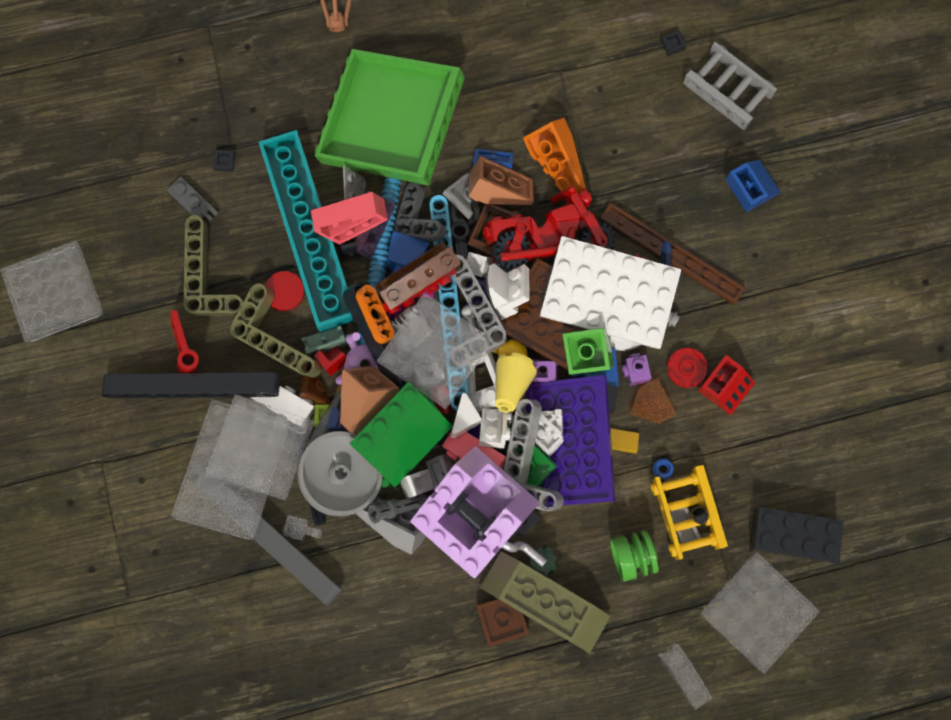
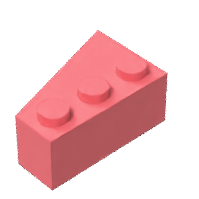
[311,192,388,245]

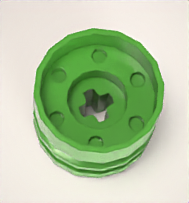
[610,530,658,582]

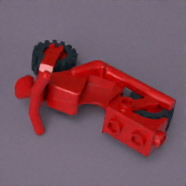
[483,186,616,270]

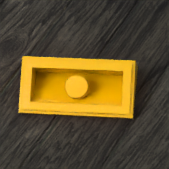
[610,428,639,454]

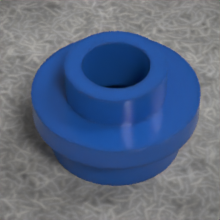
[653,459,674,479]

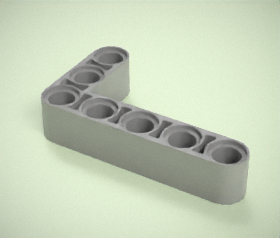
[451,255,507,367]
[504,399,564,511]

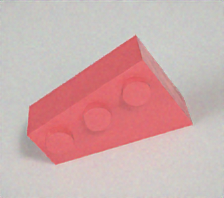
[442,432,515,470]

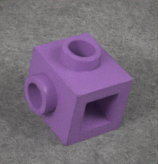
[622,353,652,386]

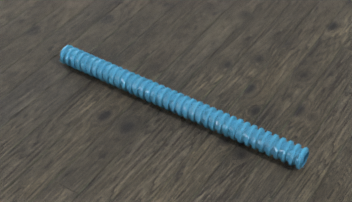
[356,177,401,346]

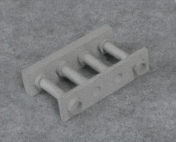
[683,42,777,130]

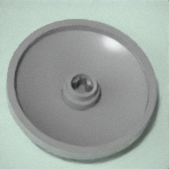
[297,431,382,517]

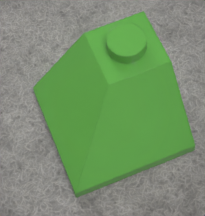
[563,328,614,375]

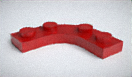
[382,268,457,315]

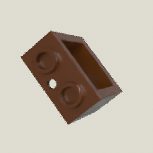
[467,204,520,258]

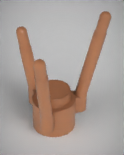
[320,0,351,32]

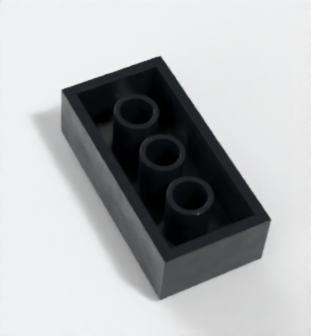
[749,507,844,563]

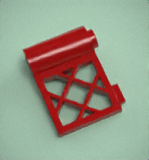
[170,310,199,373]

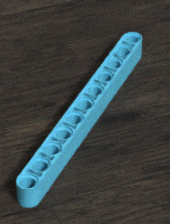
[430,195,468,412]

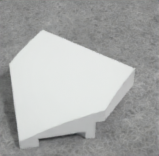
[522,409,564,457]

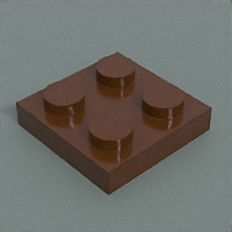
[476,599,529,647]

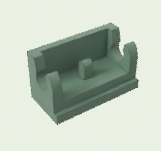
[302,325,348,357]

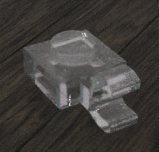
[282,515,322,541]

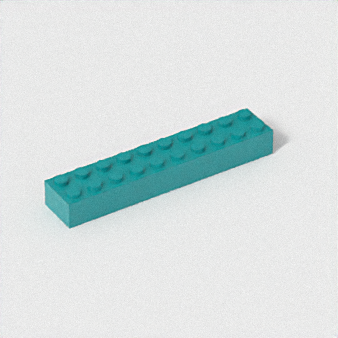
[258,130,354,332]

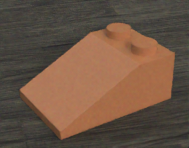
[468,156,533,205]

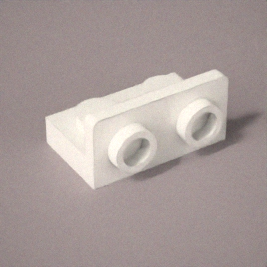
[479,408,512,448]

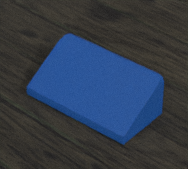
[473,149,514,170]

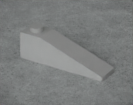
[356,495,426,555]

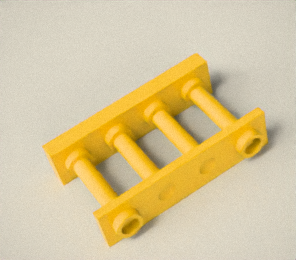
[651,465,728,560]

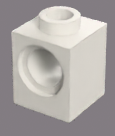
[466,252,493,278]

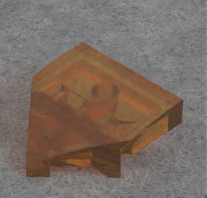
[630,378,677,424]

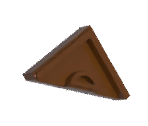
[299,364,332,405]

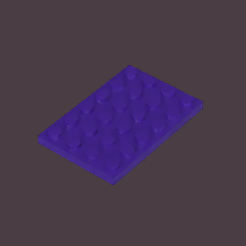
[526,375,616,506]

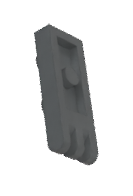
[167,177,219,224]

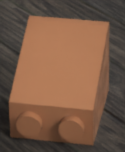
[340,366,400,434]

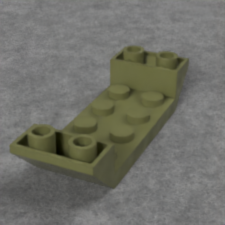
[480,551,611,654]

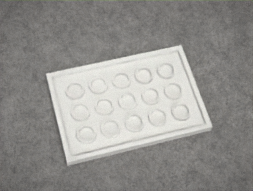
[540,236,681,349]

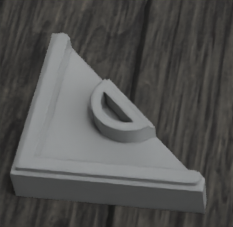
[443,173,473,219]

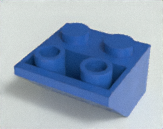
[725,160,781,213]

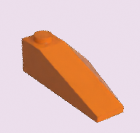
[523,118,586,193]

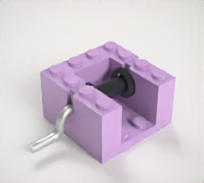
[410,446,547,579]

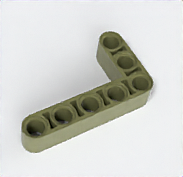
[184,215,244,316]
[230,284,322,378]

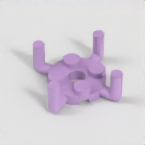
[335,332,400,385]

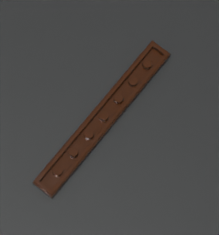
[599,202,746,305]

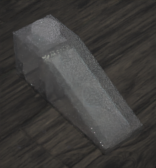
[658,643,712,710]

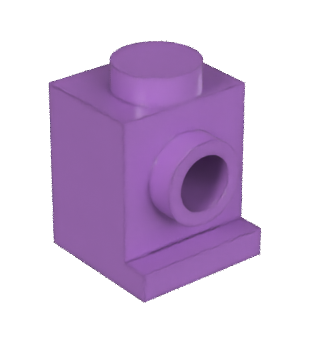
[532,359,558,382]

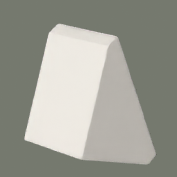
[451,393,482,438]
[400,469,435,498]

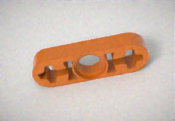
[356,285,394,344]

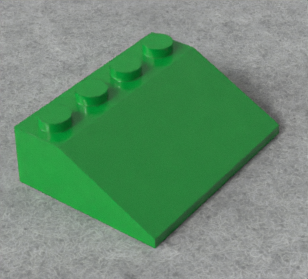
[349,382,453,487]

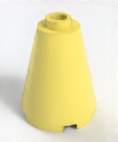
[495,353,537,413]

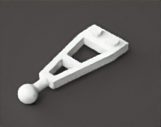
[461,305,497,414]

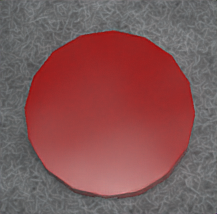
[265,271,305,311]
[666,348,708,388]

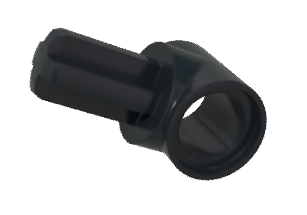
[451,221,470,260]

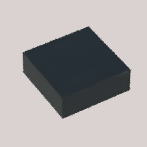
[660,30,686,56]
[213,150,235,172]

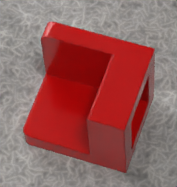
[314,347,347,376]

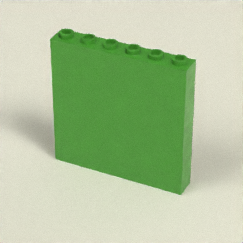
[315,49,465,186]

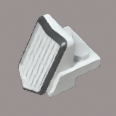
[486,263,529,320]

